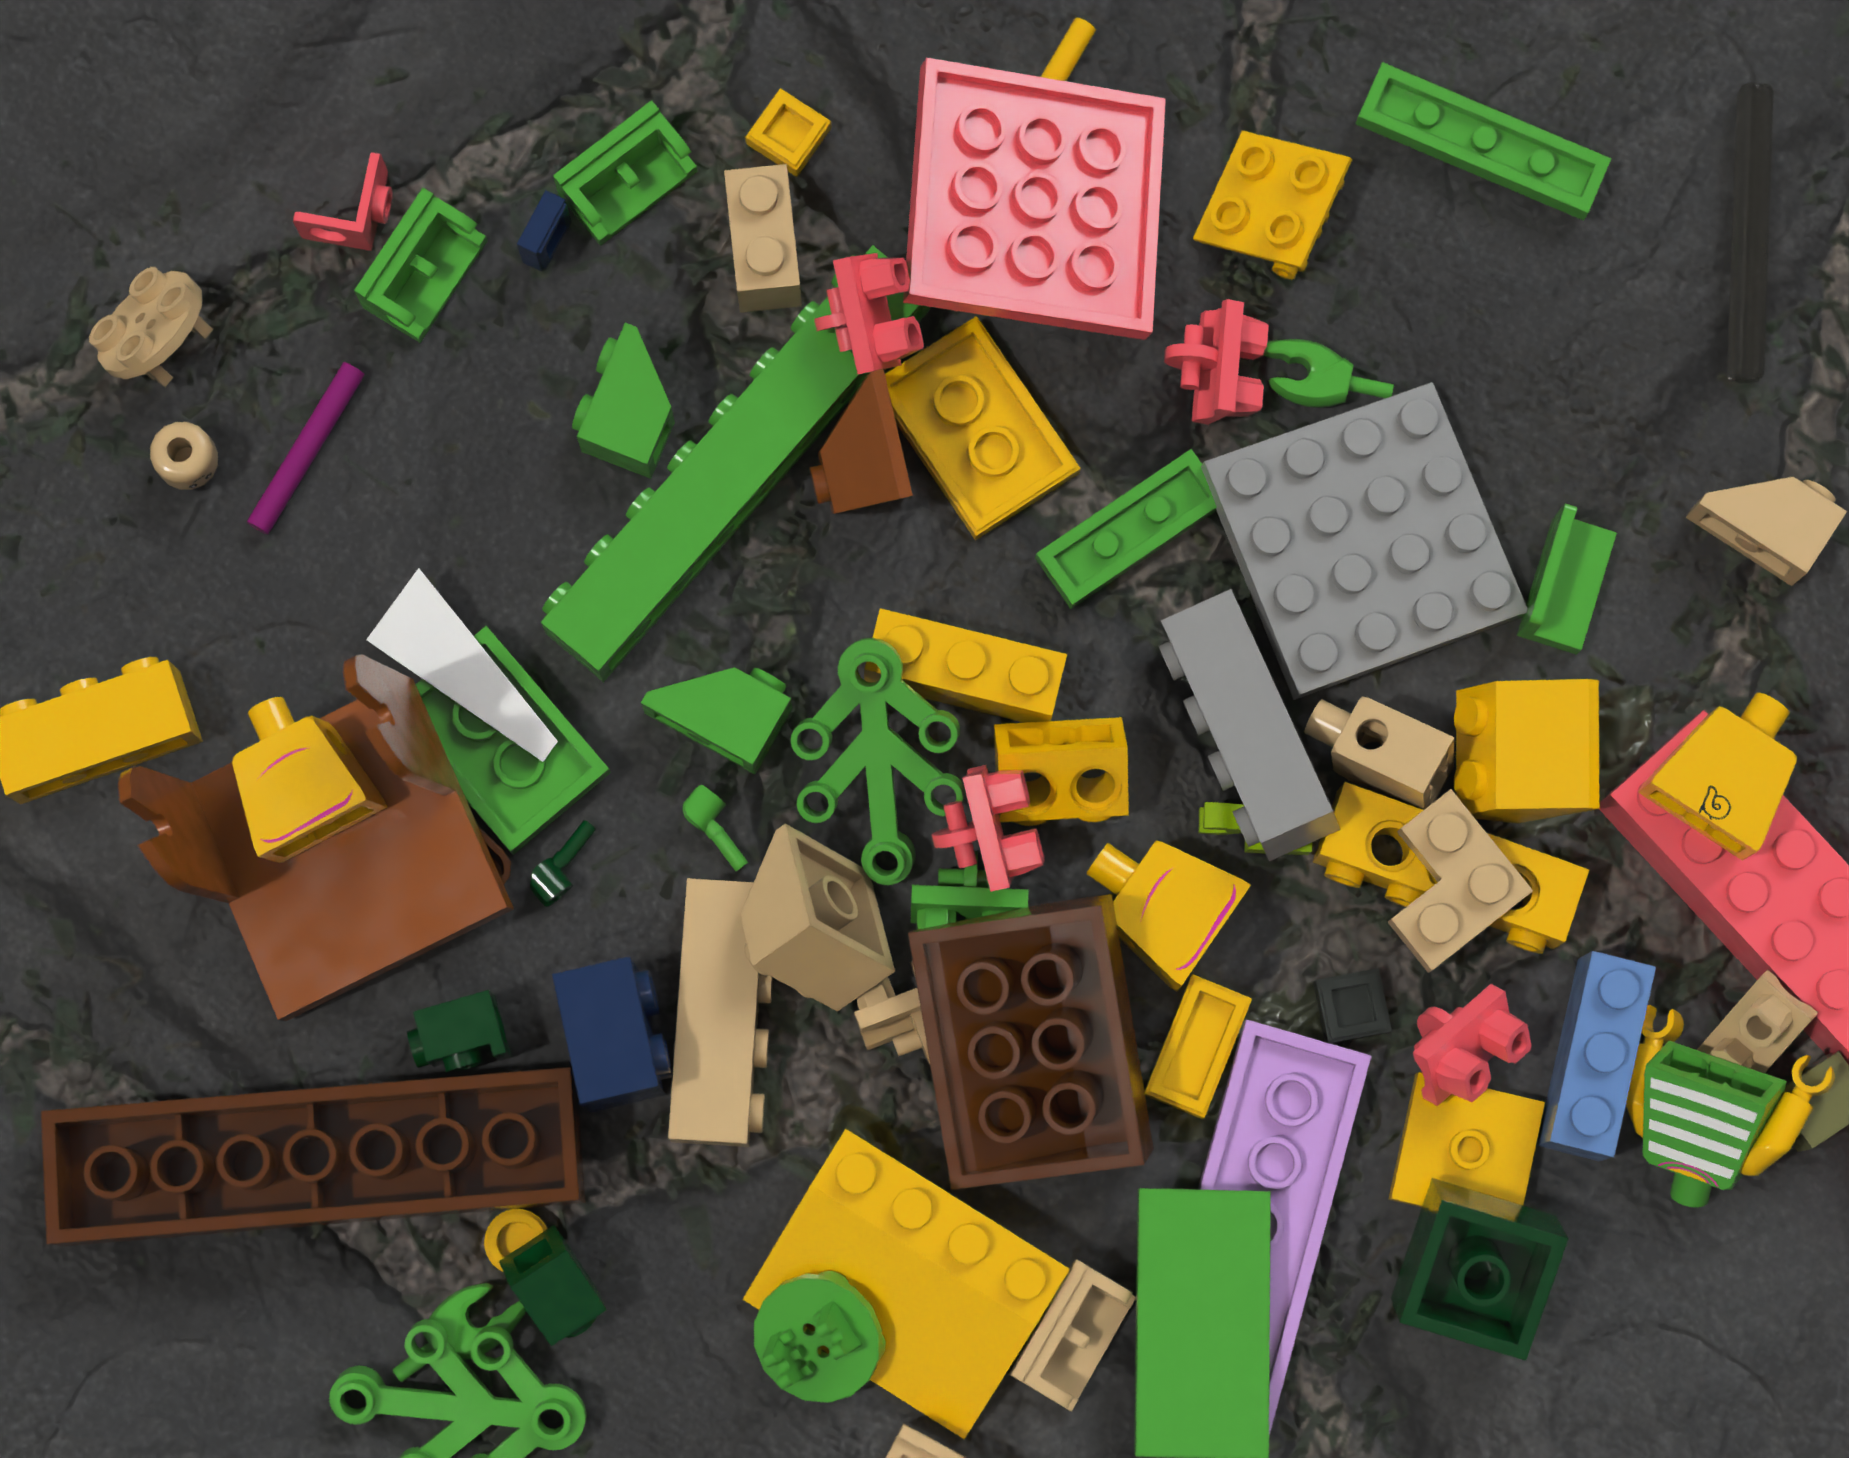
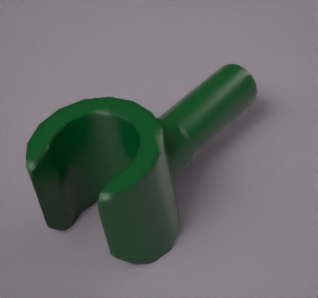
[530,820,596,907]

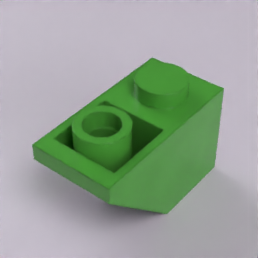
[572,323,675,479]

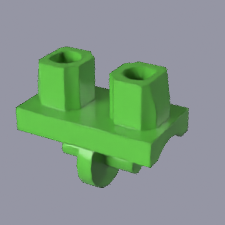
[910,851,1029,930]

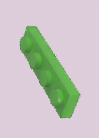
[1356,62,1612,221]

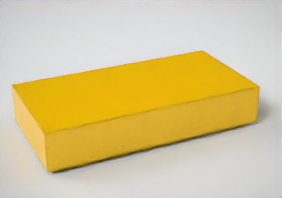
[1144,974,1252,1119]

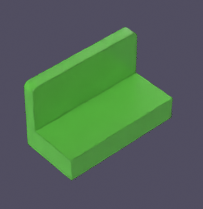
[1517,503,1617,655]

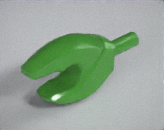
[1263,339,1394,408]
[392,1283,526,1382]

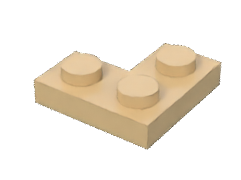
[1388,789,1533,973]

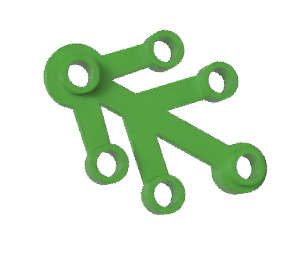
[791,638,965,885]
[329,1319,586,1458]

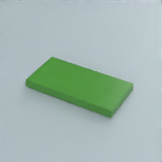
[1134,1188,1271,1458]

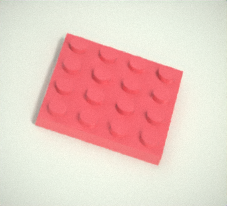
[903,57,1166,340]

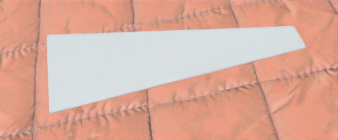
[366,568,558,762]

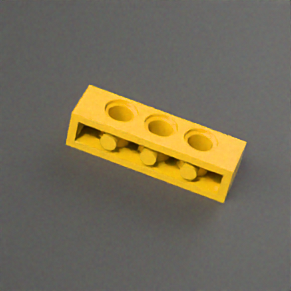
[1313,782,1589,954]

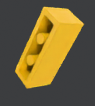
[864,608,1067,723]
[0,657,203,805]

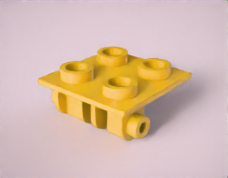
[1193,130,1352,280]

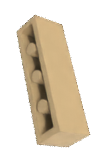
[668,878,773,1147]

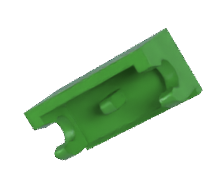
[553,100,698,246]
[354,188,488,343]

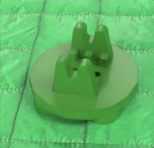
[754,1271,885,1403]

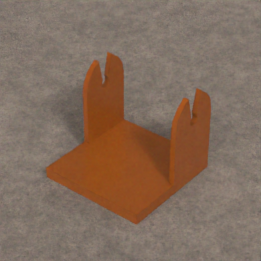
[118,655,514,1021]

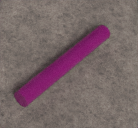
[246,362,365,535]

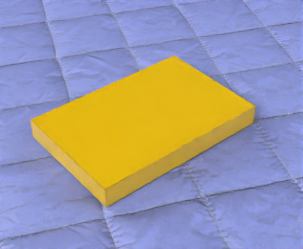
[885,316,1081,541]

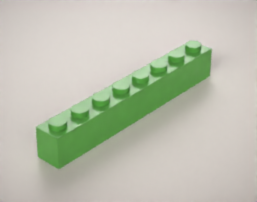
[541,245,930,682]

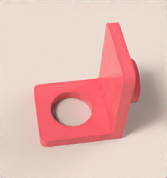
[293,152,392,251]

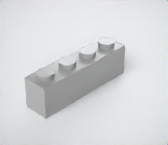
[1158,589,1340,861]

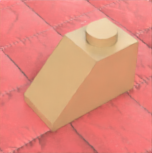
[1686,477,1847,586]

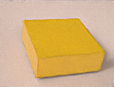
[745,88,832,177]

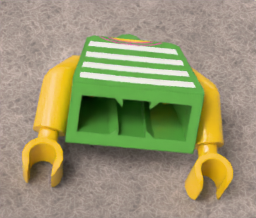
[1626,1005,1835,1208]

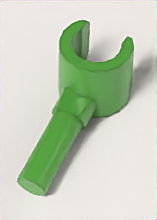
[682,785,748,872]

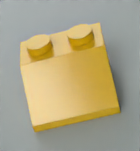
[1454,679,1599,823]

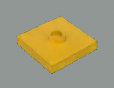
[1388,1072,1545,1207]

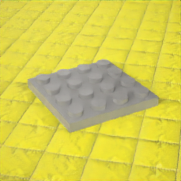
[1201,382,1528,700]

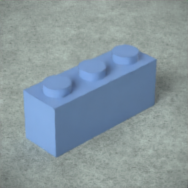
[1536,951,1656,1161]

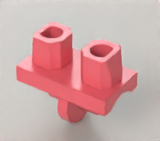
[814,253,924,374]
[1164,299,1269,425]
[931,765,1045,892]
[1413,984,1532,1106]

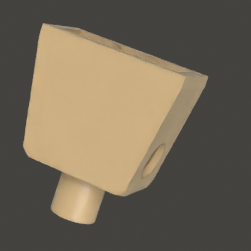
[1304,696,1454,810]

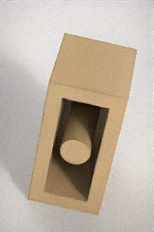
[724,164,802,313]

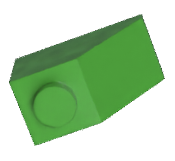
[641,667,792,774]

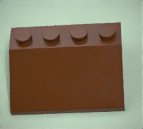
[908,894,1154,1190]

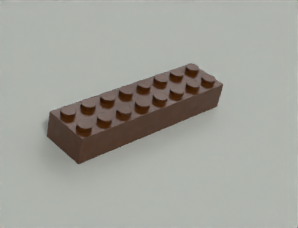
[41,1067,585,1246]

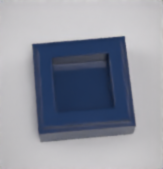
[517,190,571,272]

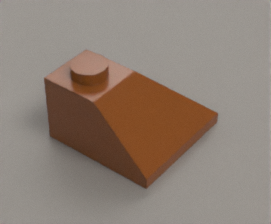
[809,369,913,514]

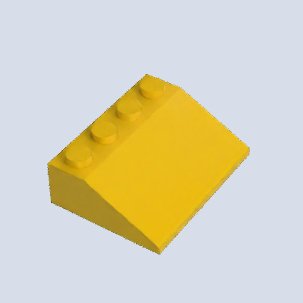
[743,1129,1070,1439]

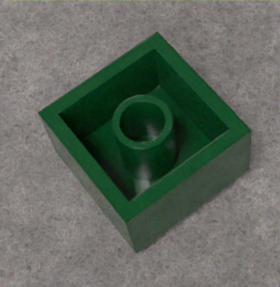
[1391,1178,1569,1361]

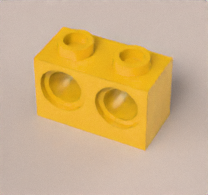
[994,717,1129,826]

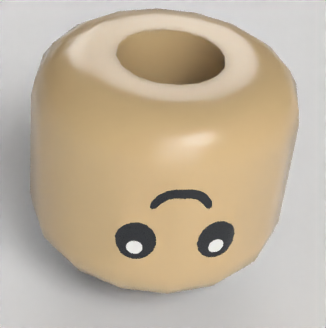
[150,422,218,490]

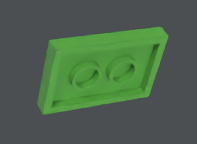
[416,626,611,855]

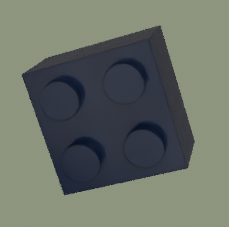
[552,956,673,1113]

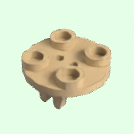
[89,267,213,387]

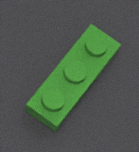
[1035,449,1217,609]

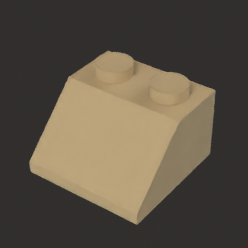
[740,823,895,1012]

